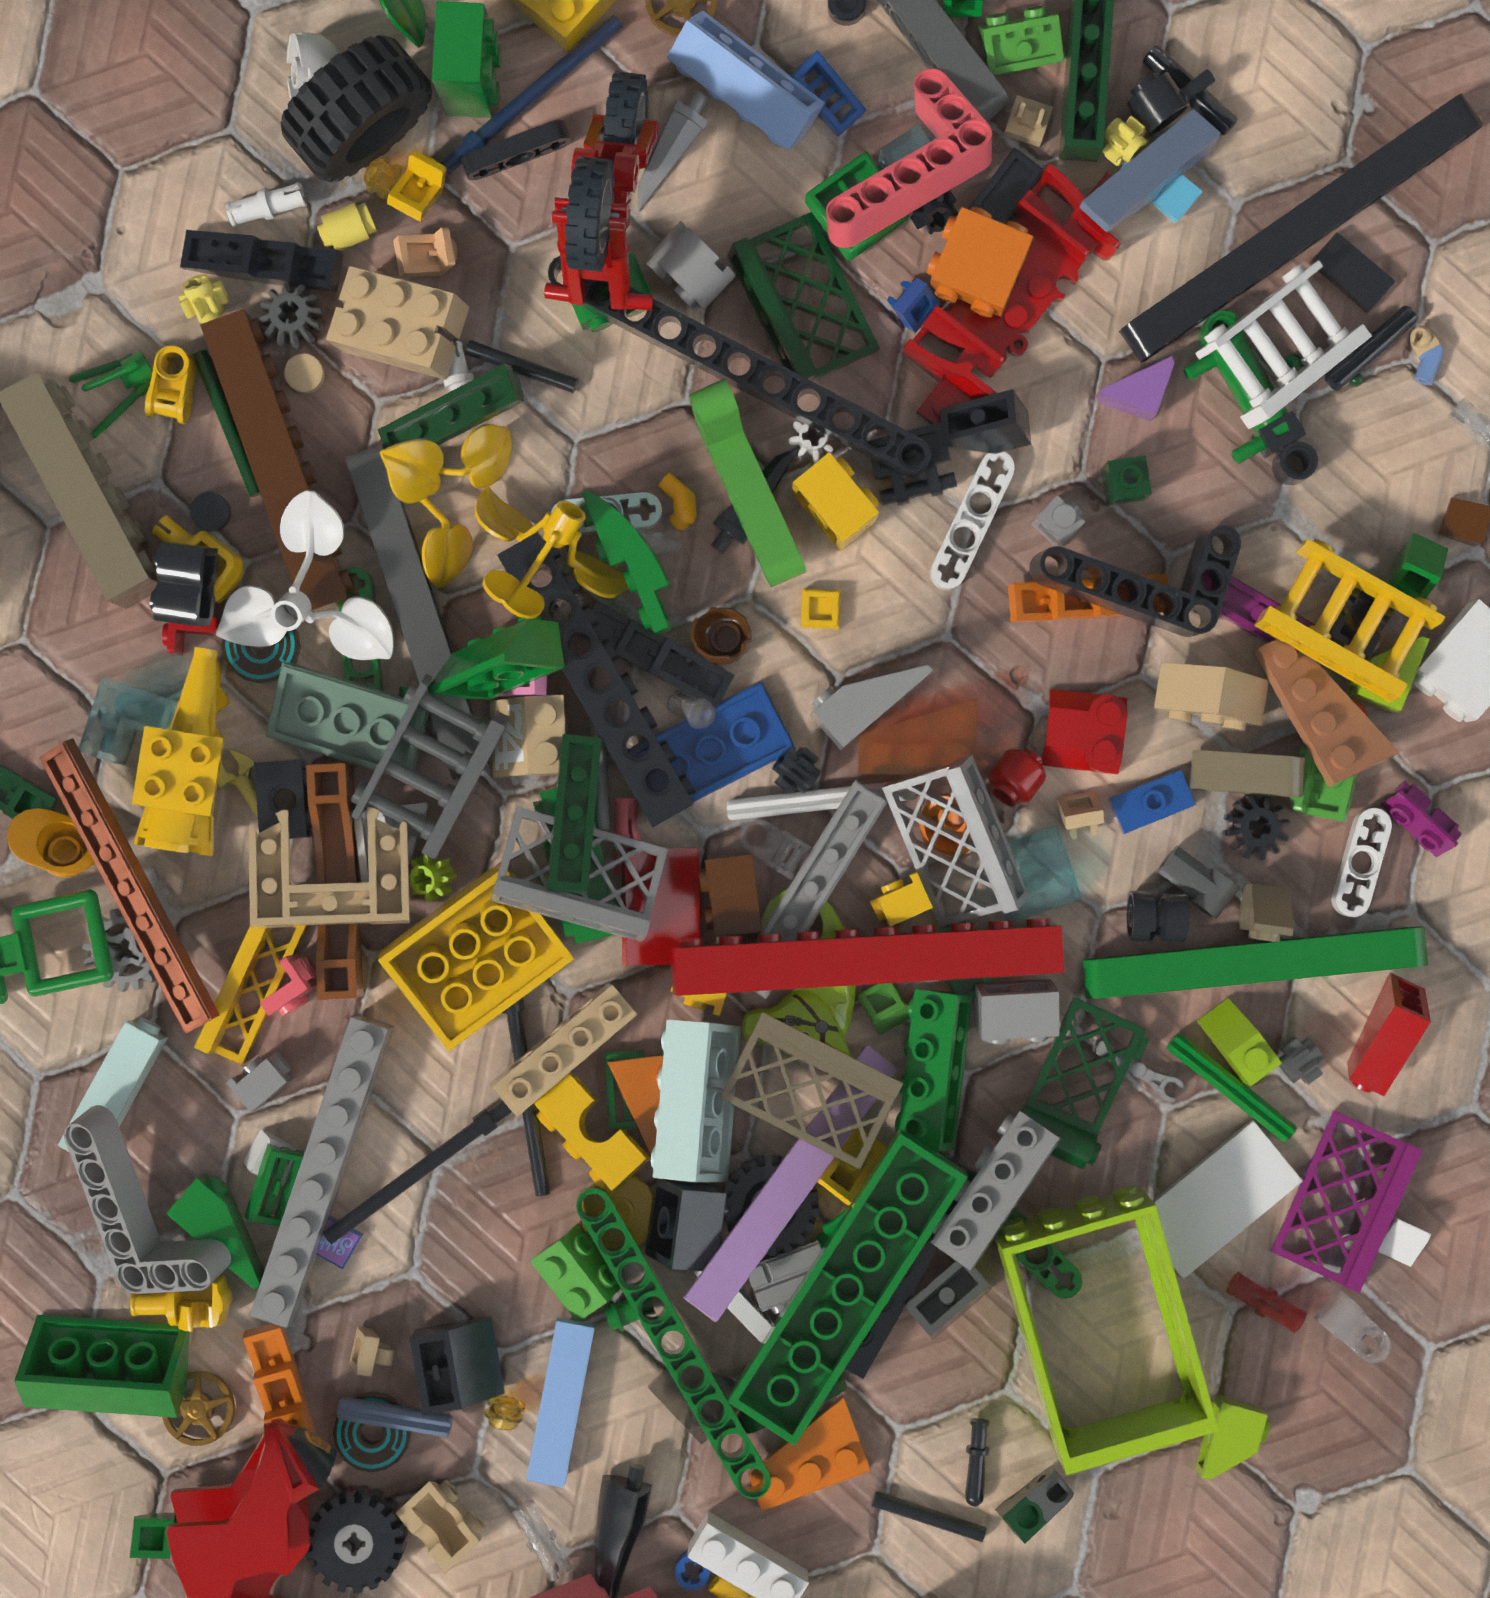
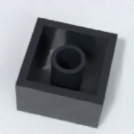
[645,1178,729,1271]

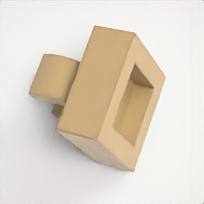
[1003,95,1053,147]
[1057,791,1105,839]
[349,1326,395,1377]

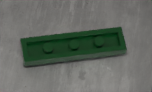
[377,364,524,449]
[547,734,602,894]

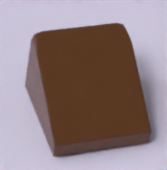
[1438,498,1490,547]

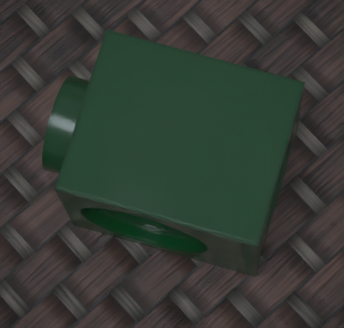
[1101,455,1152,506]

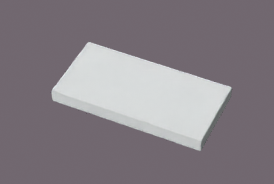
[1152,1120,1303,1279]

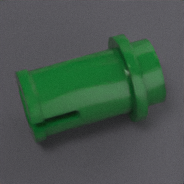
[604,1297,656,1331]

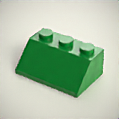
[427,616,565,701]

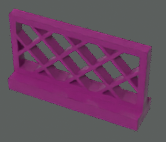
[1270,1110,1423,1294]

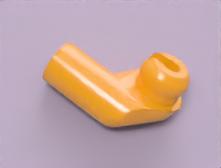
[658,472,697,530]

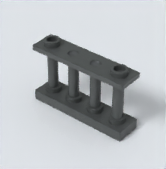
[350,674,510,859]

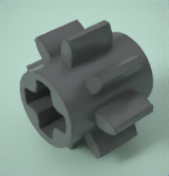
[1278,1036,1326,1085]

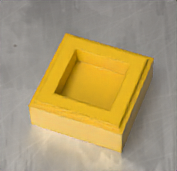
[800,589,841,630]

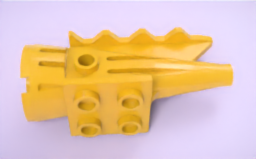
[132,647,230,856]

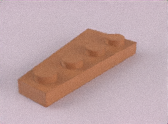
[1253,639,1399,788]

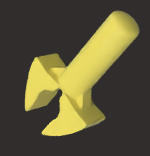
[218,750,258,818]

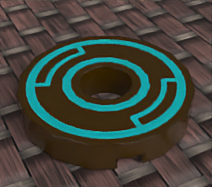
[222,629,301,684]
[333,1392,412,1472]

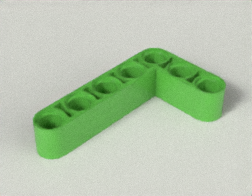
[688,378,807,588]

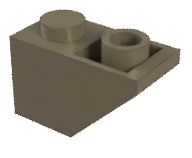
[1238,883,1294,942]

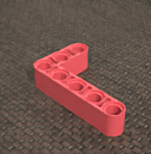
[826,68,992,248]

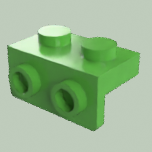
[1290,743,1358,823]
[530,1224,621,1321]

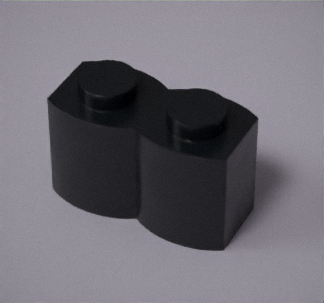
[150,542,219,626]

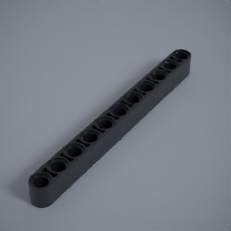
[1119,93,1484,363]
[548,256,931,477]

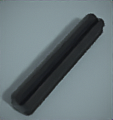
[1143,45,1238,135]
[1324,306,1418,391]

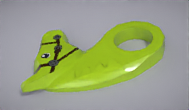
[741,890,856,1057]

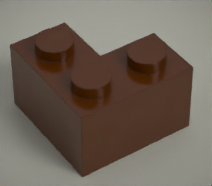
[699,854,762,937]

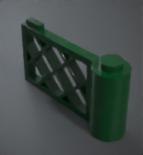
[1020,996,1149,1169]

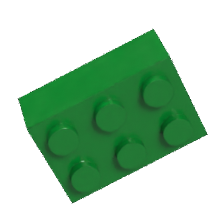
[432,1,502,118]

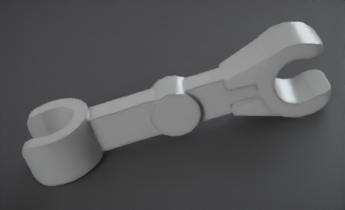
[1092,1039,1184,1102]

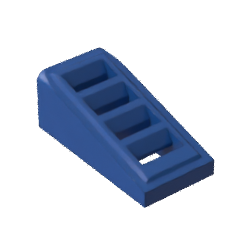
[789,50,867,136]

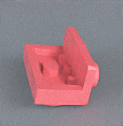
[260,953,317,1017]

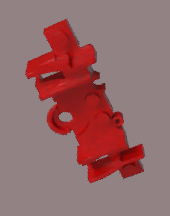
[902,164,1121,424]

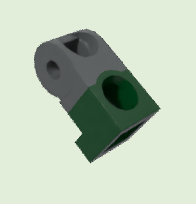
[995,1467,1074,1544]

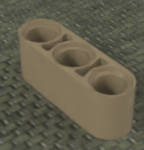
[1190,750,1306,798]

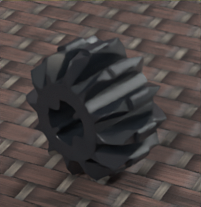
[1222,795,1290,860]

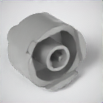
[646,221,736,312]

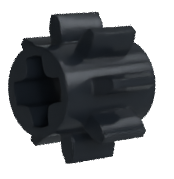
[910,190,958,235]
[772,747,821,794]

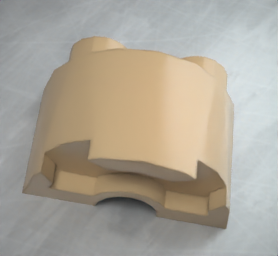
[395,1480,486,1574]

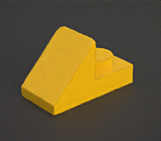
[817,1128,887,1205]

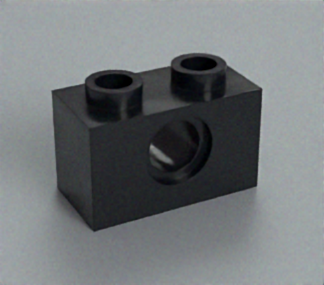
[254,759,312,839]

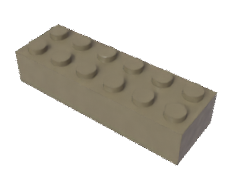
[0,371,158,609]

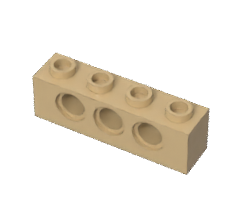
[490,983,637,1117]

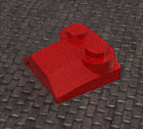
[1041,689,1128,775]

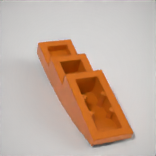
[1008,574,1168,623]
[243,1323,316,1434]

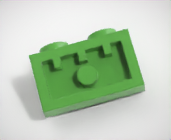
[977,5,1064,75]

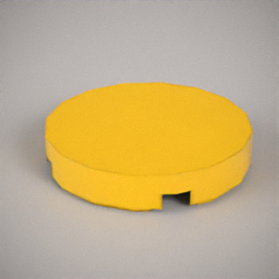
[582,1175,653,1249]

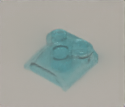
[1003,826,1081,922]

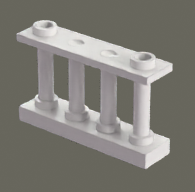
[1195,260,1372,429]

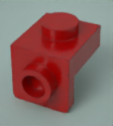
[162,617,221,656]

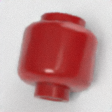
[988,748,1046,807]

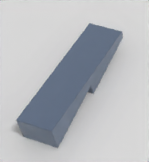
[1079,109,1221,232]

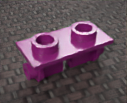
[1380,781,1462,857]

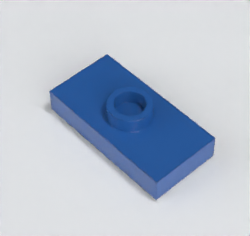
[1108,769,1196,834]

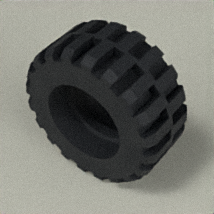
[281,35,432,182]

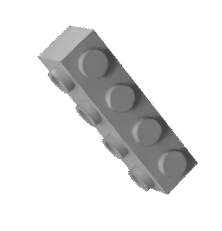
[931,1111,1061,1271]

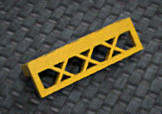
[194,925,308,1065]

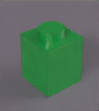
[1388,532,1448,599]

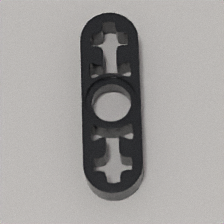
[461,120,572,180]

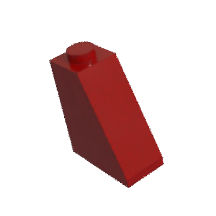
[1347,972,1431,1096]

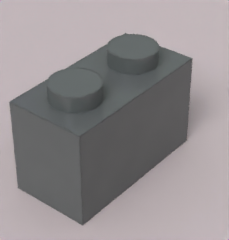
[905,1261,991,1340]

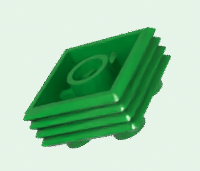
[805,151,910,261]

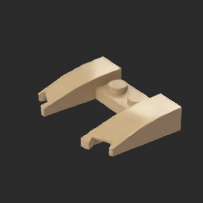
[248,807,410,928]

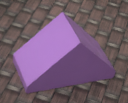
[1096,356,1175,421]

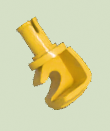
[152,515,244,604]
[130,1273,233,1332]

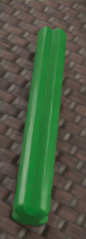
[1166,1033,1297,1142]

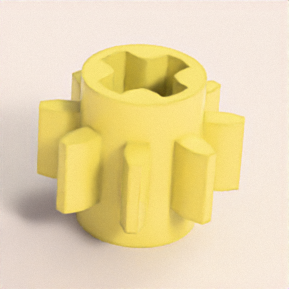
[1102,116,1149,167]
[178,274,229,323]

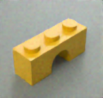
[534,1072,651,1191]

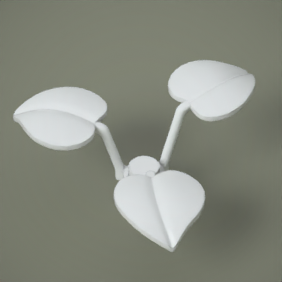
[216,490,394,660]

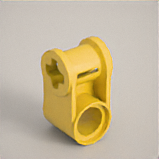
[145,346,197,424]

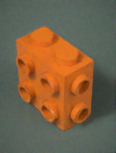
[926,207,1034,317]

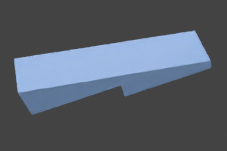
[526,1317,595,1488]

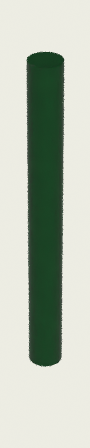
[192,350,261,497]

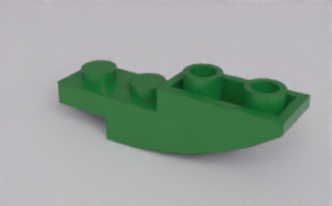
[580,490,672,635]

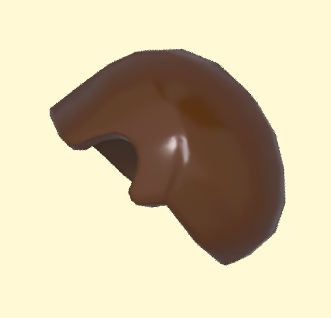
[690,607,752,665]

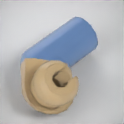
[1410,326,1444,385]

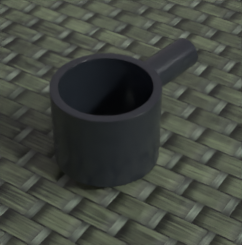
[1127,69,1215,136]

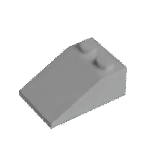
[811,665,933,751]

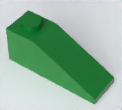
[166,1173,264,1290]

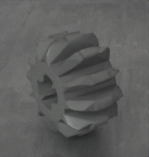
[258,283,325,350]

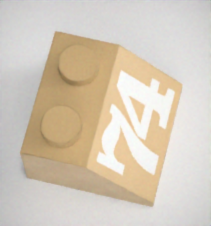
[489,695,568,778]

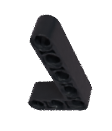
[1029,525,1241,637]

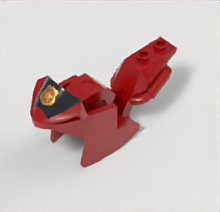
[166,1418,337,1598]

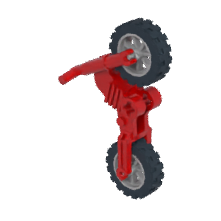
[544,71,659,311]

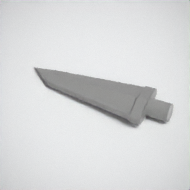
[638,90,709,212]

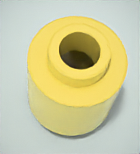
[317,202,377,251]

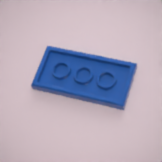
[628,681,797,803]

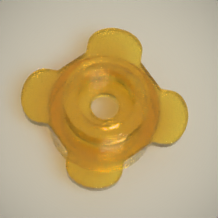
[364,158,403,199]
[484,1395,526,1430]

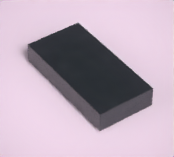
[968,147,1044,224]
[1309,232,1395,313]

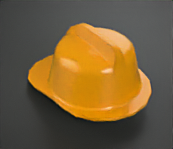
[6,808,95,877]

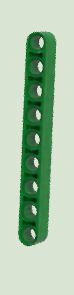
[1082,926,1428,999]
[576,1186,771,1499]

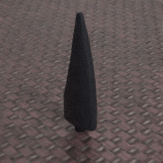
[595,1464,652,1598]

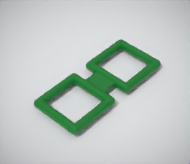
[0,889,114,1004]

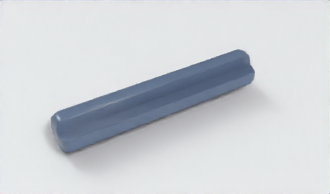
[336,1397,453,1437]

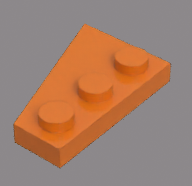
[606,1054,664,1157]
[748,1395,871,1511]

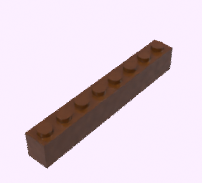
[200,309,356,613]

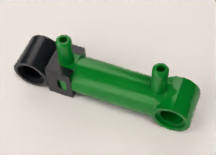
[1183,310,1318,485]

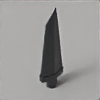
[711,446,800,554]

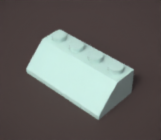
[651,1020,741,1182]

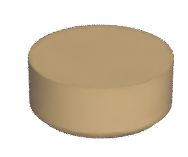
[284,353,325,394]

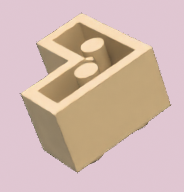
[1154,662,1269,731]

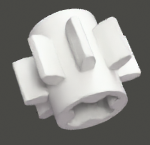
[789,421,834,463]

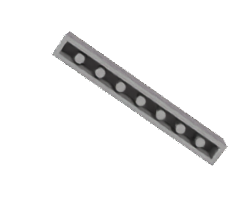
[250,1014,394,1328]

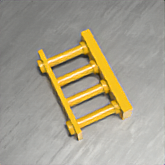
[1254,539,1445,703]

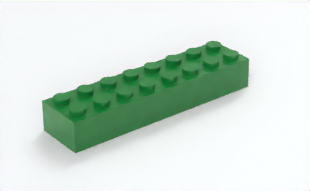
[728,1128,968,1446]

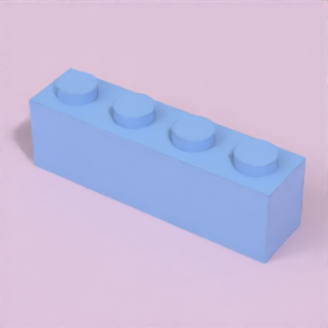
[667,10,825,150]

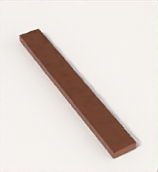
[39,738,220,1034]

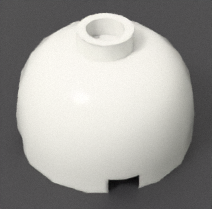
[287,32,340,100]

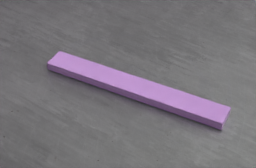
[683,1045,898,1322]

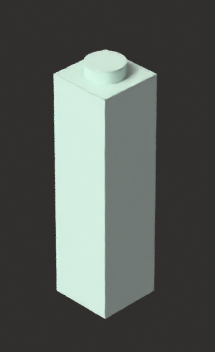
[57,1017,168,1152]

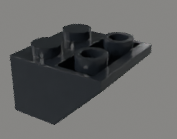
[410,1316,505,1416]

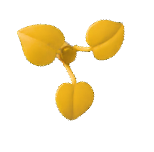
[380,424,512,589]
[475,485,629,619]

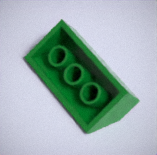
[14,1315,190,1418]

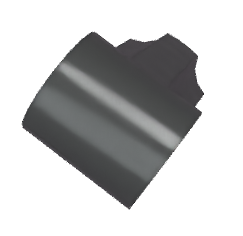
[1157,846,1239,920]

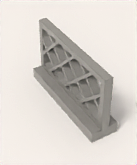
[882,754,1029,927]
[490,807,668,942]

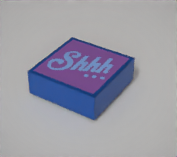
[316,1215,363,1269]

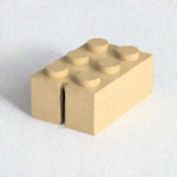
[326,266,469,380]

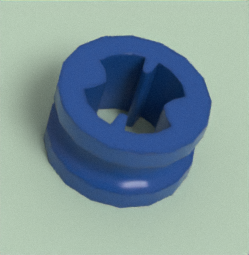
[675,1551,710,1591]

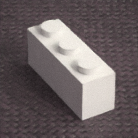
[687,1511,809,1598]

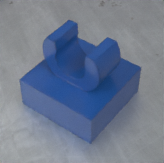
[887,278,940,334]

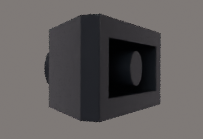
[940,389,1031,454]

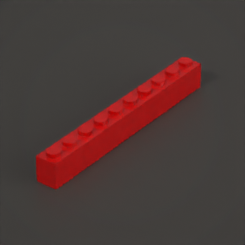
[670,918,1064,996]

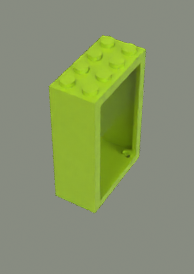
[994,1185,1219,1476]

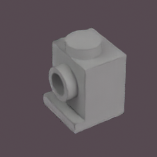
[1031,495,1085,547]
[226,1052,293,1112]

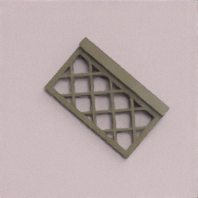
[720,1012,903,1169]

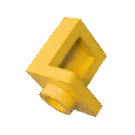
[387,150,447,222]

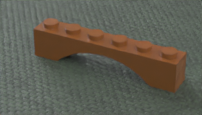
[306,763,364,1000]

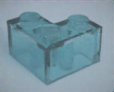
[78,677,178,765]

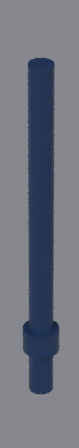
[439,15,623,175]

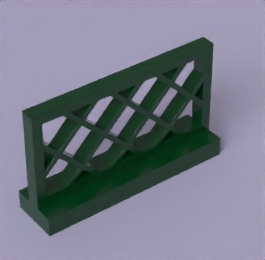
[727,212,880,381]

